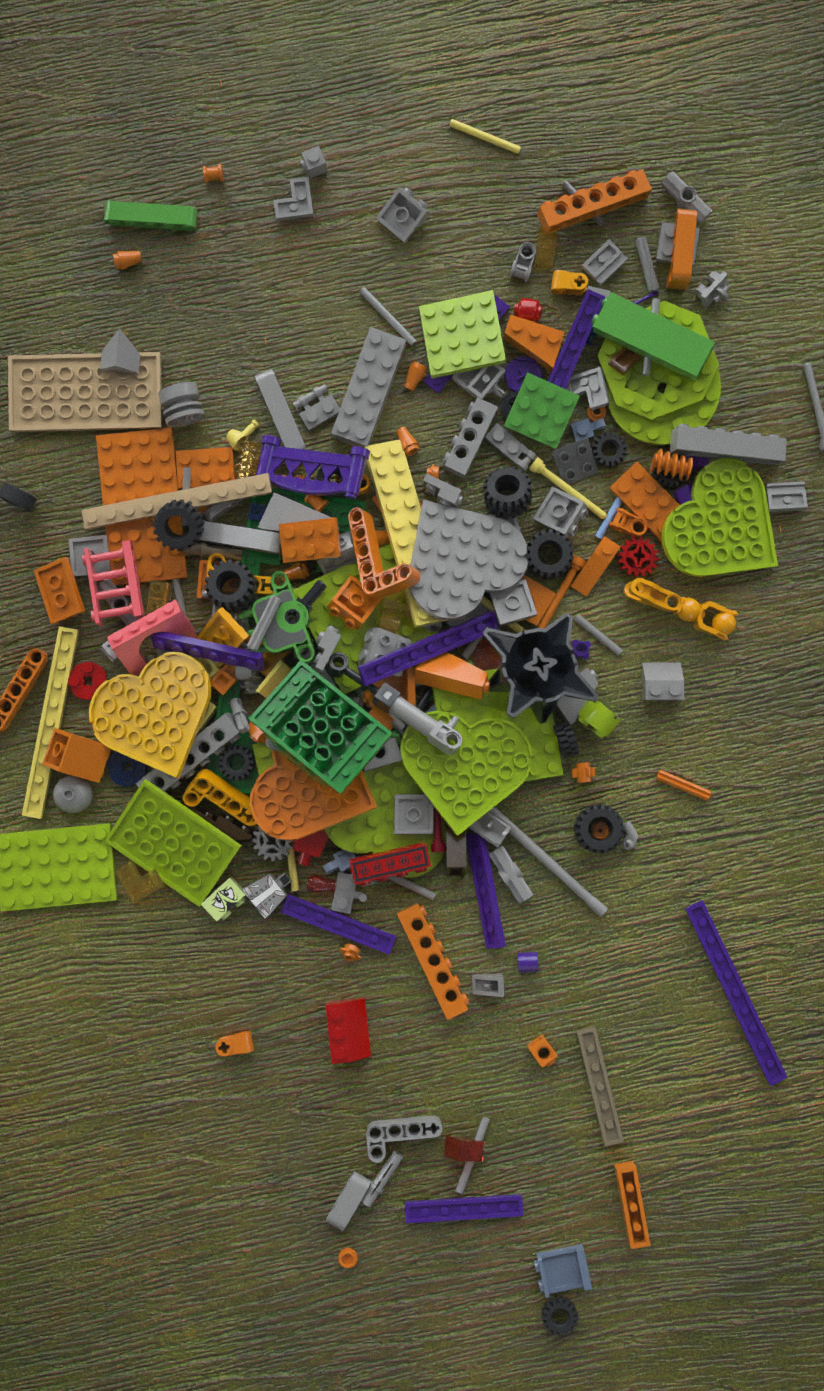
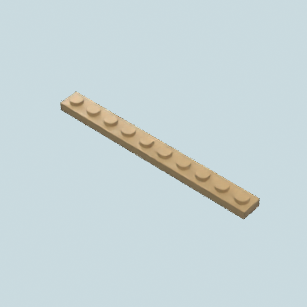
[82,473,272,530]

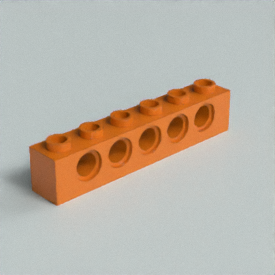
[537,169,652,235]
[397,902,470,1020]

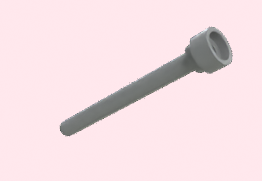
[804,362,824,452]

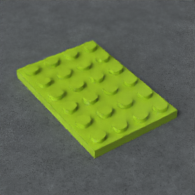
[105,779,242,907]
[0,823,118,912]

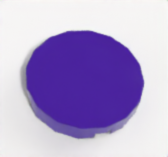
[505,356,542,392]

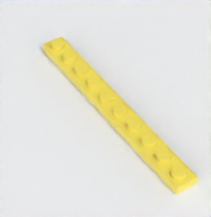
[22,627,79,819]

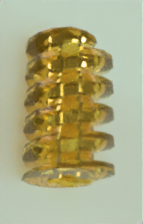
[233,441,262,479]

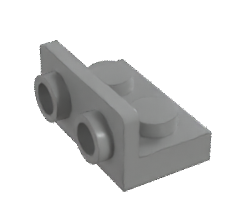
[316,534,357,575]

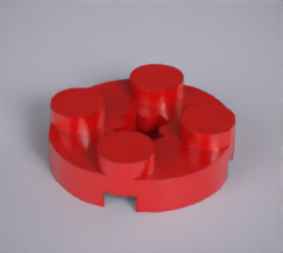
[68,662,108,700]

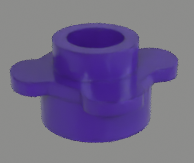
[572,640,591,659]

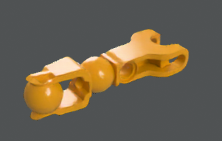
[623,578,738,641]

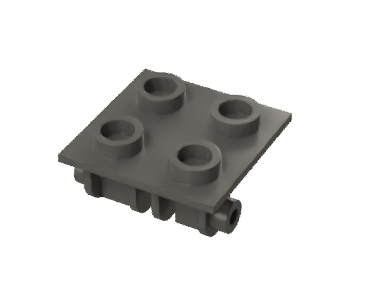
[551,437,599,485]

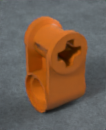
[609,508,647,539]
[215,1031,254,1056]

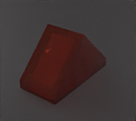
[444,1135,485,1161]

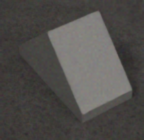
[472,973,504,997]

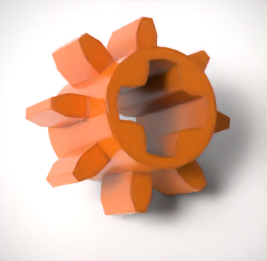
[572,762,596,783]

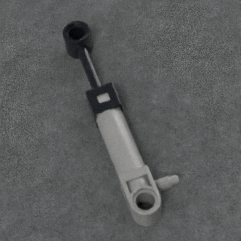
[327,652,462,755]

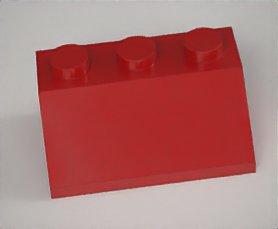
[325,997,371,1064]

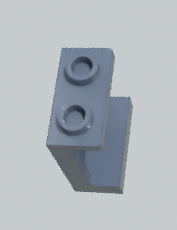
[534,1244,592,1298]

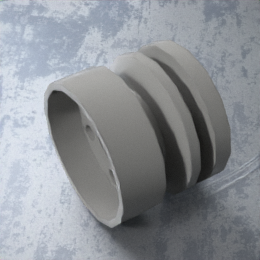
[158,382,205,427]

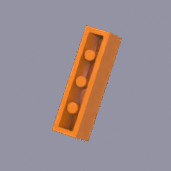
[614,1161,651,1249]

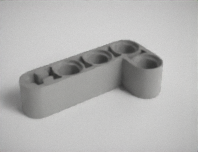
[366,1116,442,1163]

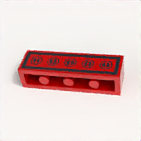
[348,842,431,886]

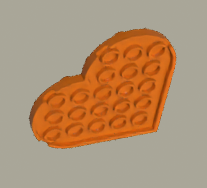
[250,750,377,841]

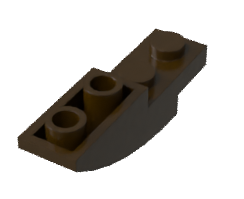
[181,801,254,840]

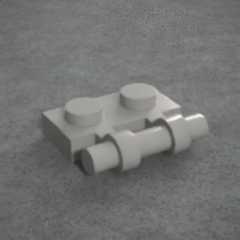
[293,384,340,431]

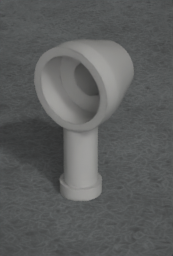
[235,643,256,680]

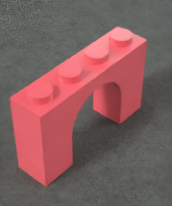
[107,599,198,676]

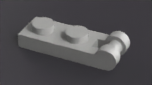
[485,423,537,472]

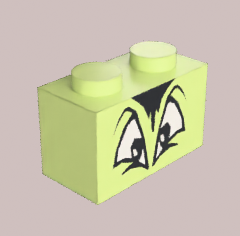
[201,877,246,921]

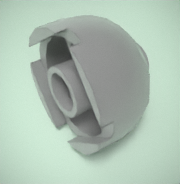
[53,775,93,813]

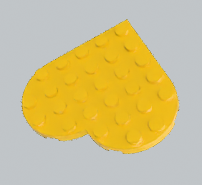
[89,652,211,778]

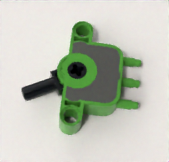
[237,571,327,664]

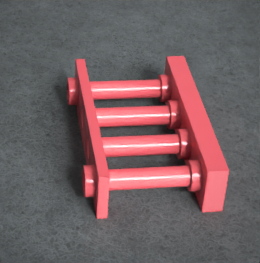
[82,540,145,627]

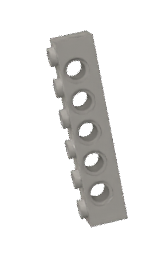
[136,713,241,792]

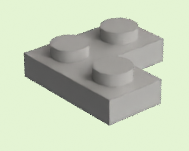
[273,177,314,221]
[566,367,610,410]

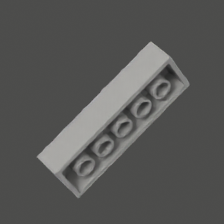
[331,327,406,448]

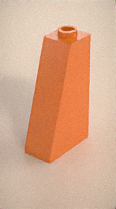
[415,652,490,700]

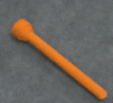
[538,555,586,629]

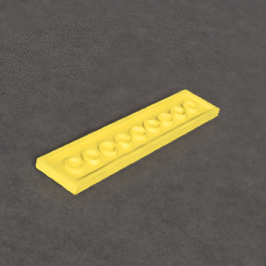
[364,440,448,628]

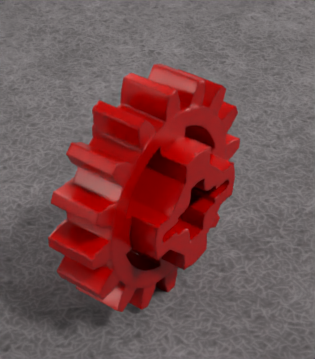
[617,536,659,578]

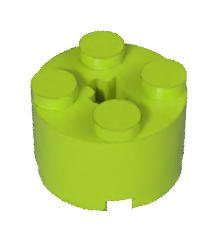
[577,700,622,738]

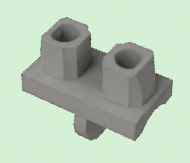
[695,271,730,308]

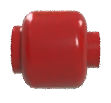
[514,298,543,323]

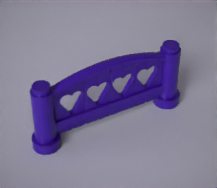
[256,435,370,500]

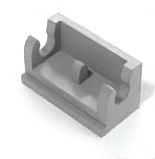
[468,809,514,848]

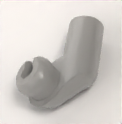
[623,820,638,850]

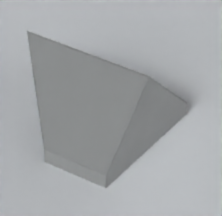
[100,328,141,374]

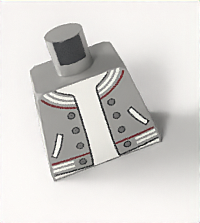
[242,873,291,918]

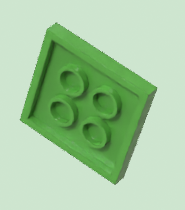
[504,373,580,449]

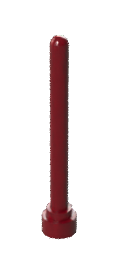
[431,806,446,852]

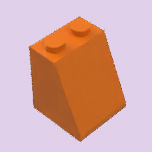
[42,728,111,783]

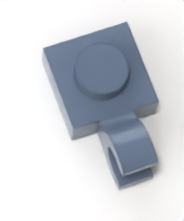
[570,418,606,442]
[323,849,356,875]

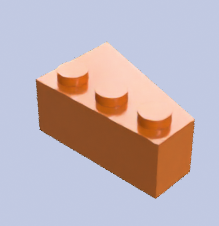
[503,315,565,373]

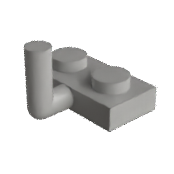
[331,872,367,914]

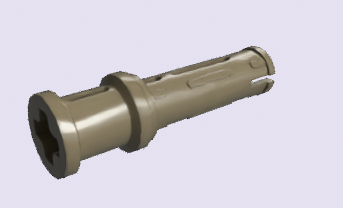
[184,541,243,561]

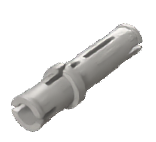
[361,1150,404,1207]

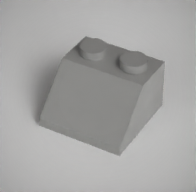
[642,663,684,701]

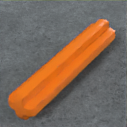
[656,770,711,800]

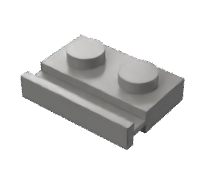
[581,239,628,286]
[765,481,808,512]

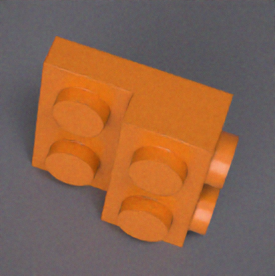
[327,575,382,630]

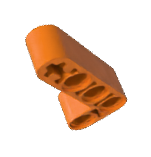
[666,209,697,290]

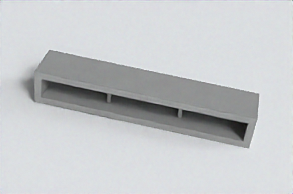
[670,424,786,465]

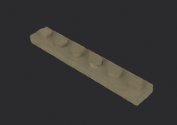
[576,1026,624,1147]

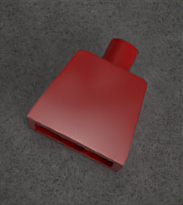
[293,829,329,866]

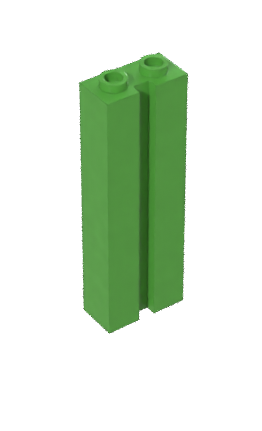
[591,292,715,382]

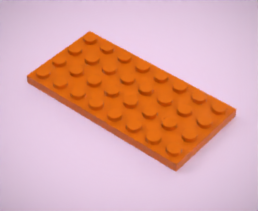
[96,427,188,586]

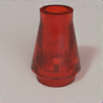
[307,874,336,893]

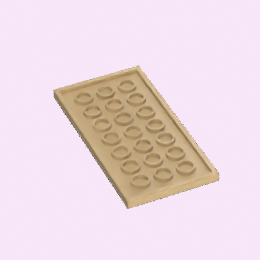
[8,352,162,432]

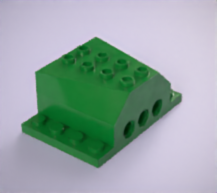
[249,660,393,795]

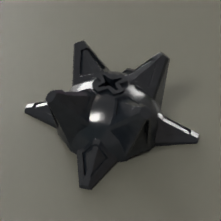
[483,612,598,724]

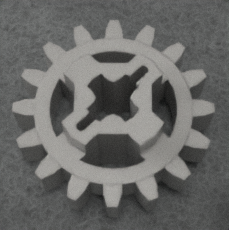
[252,826,294,861]

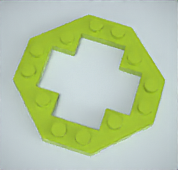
[597,301,719,421]

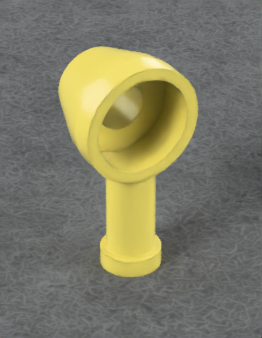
[226,420,260,451]

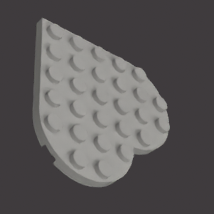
[408,500,529,620]

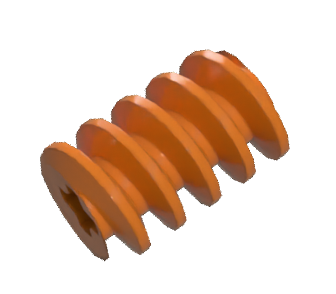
[650,449,693,481]

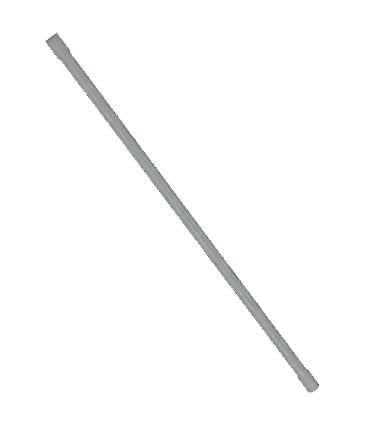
[316,654,608,917]

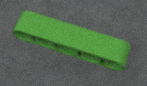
[104,201,197,231]

